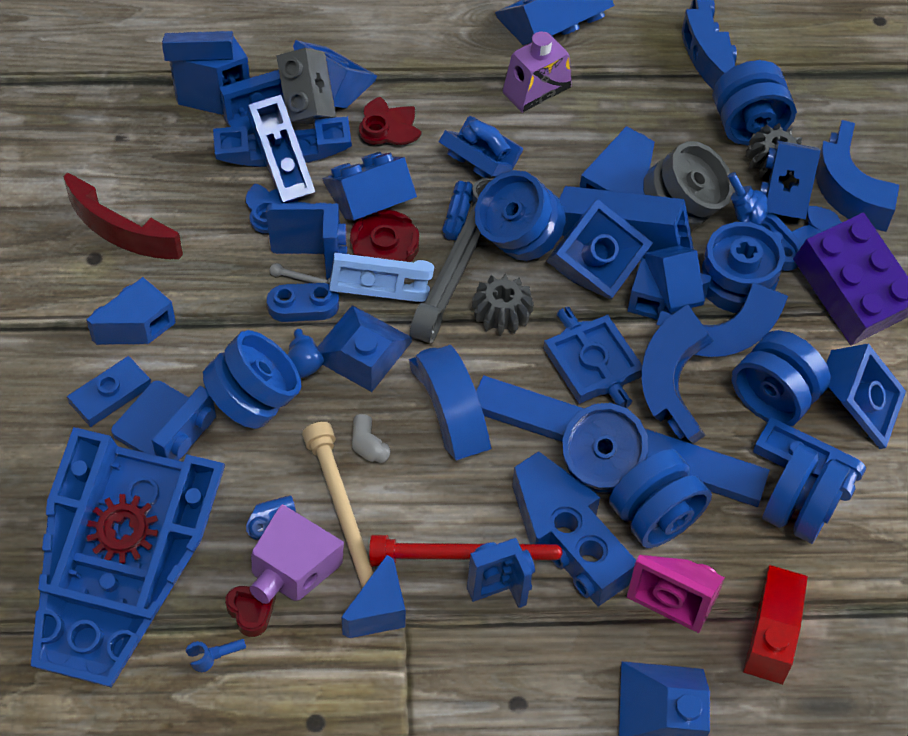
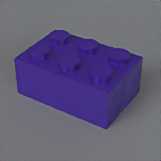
[793,212,908,346]

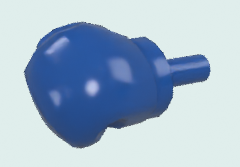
[727,172,768,225]
[287,329,324,378]

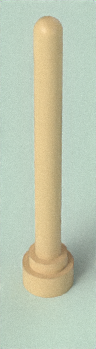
[302,422,374,588]

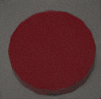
[350,210,419,262]

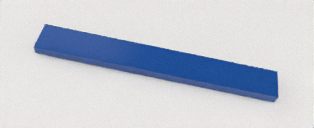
[476,375,770,507]

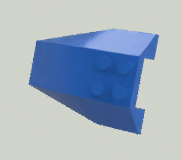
[31,427,225,688]

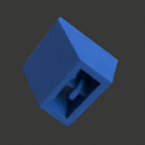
[170,36,250,115]
[322,152,417,220]

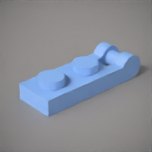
[329,253,434,302]

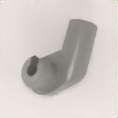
[352,414,391,464]

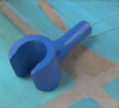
[186,639,246,672]

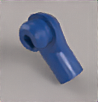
[462,120,512,159]

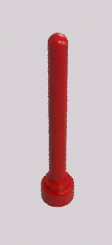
[369,535,563,567]

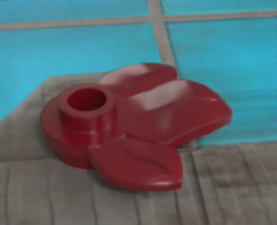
[359,97,421,145]

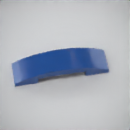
[213,116,352,167]

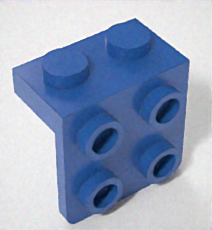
[266,203,348,280]
[111,381,216,461]

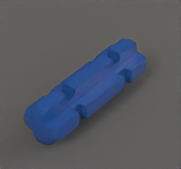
[442,180,473,241]

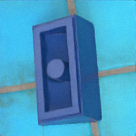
[162,31,233,61]

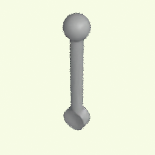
[269,263,330,284]

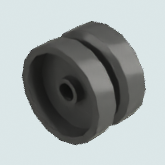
[644,141,734,231]

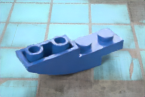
[682,0,737,90]

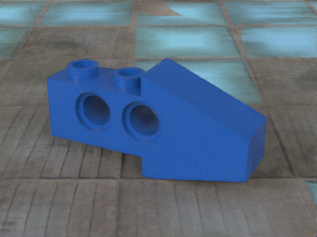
[512,451,636,607]

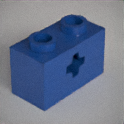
[760,140,821,220]

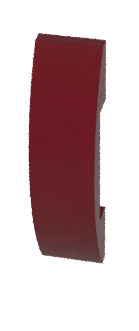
[63,173,183,259]

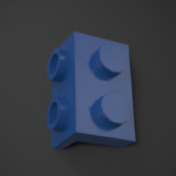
[219,70,285,135]
[439,116,523,178]
[467,538,535,608]

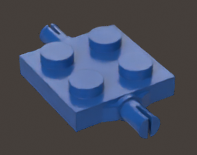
[543,307,642,408]

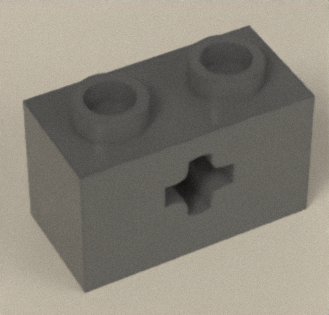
[276,48,336,125]

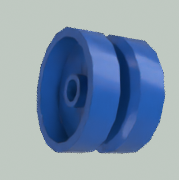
[712,60,797,145]
[475,170,566,261]
[700,222,785,313]
[203,330,302,429]
[731,330,831,426]
[562,403,648,495]
[762,443,851,544]
[609,449,712,548]

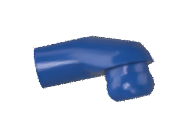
[246,495,296,540]

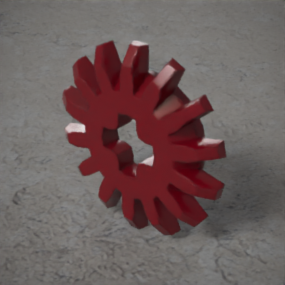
[87,494,158,564]

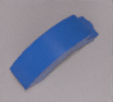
[816,120,899,232]
[656,282,788,357]
[642,304,714,444]
[409,345,492,460]

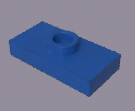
[67,356,151,427]

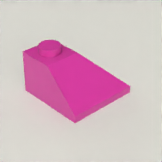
[626,555,725,633]

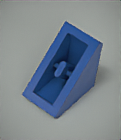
[644,245,705,313]
[341,555,406,638]

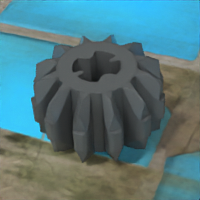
[746,123,802,181]
[472,273,534,336]

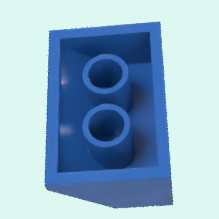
[495,0,614,45]

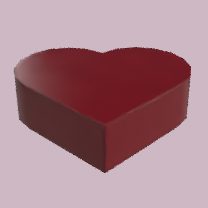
[225,586,276,637]

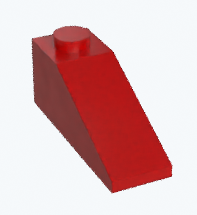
[743,565,808,685]

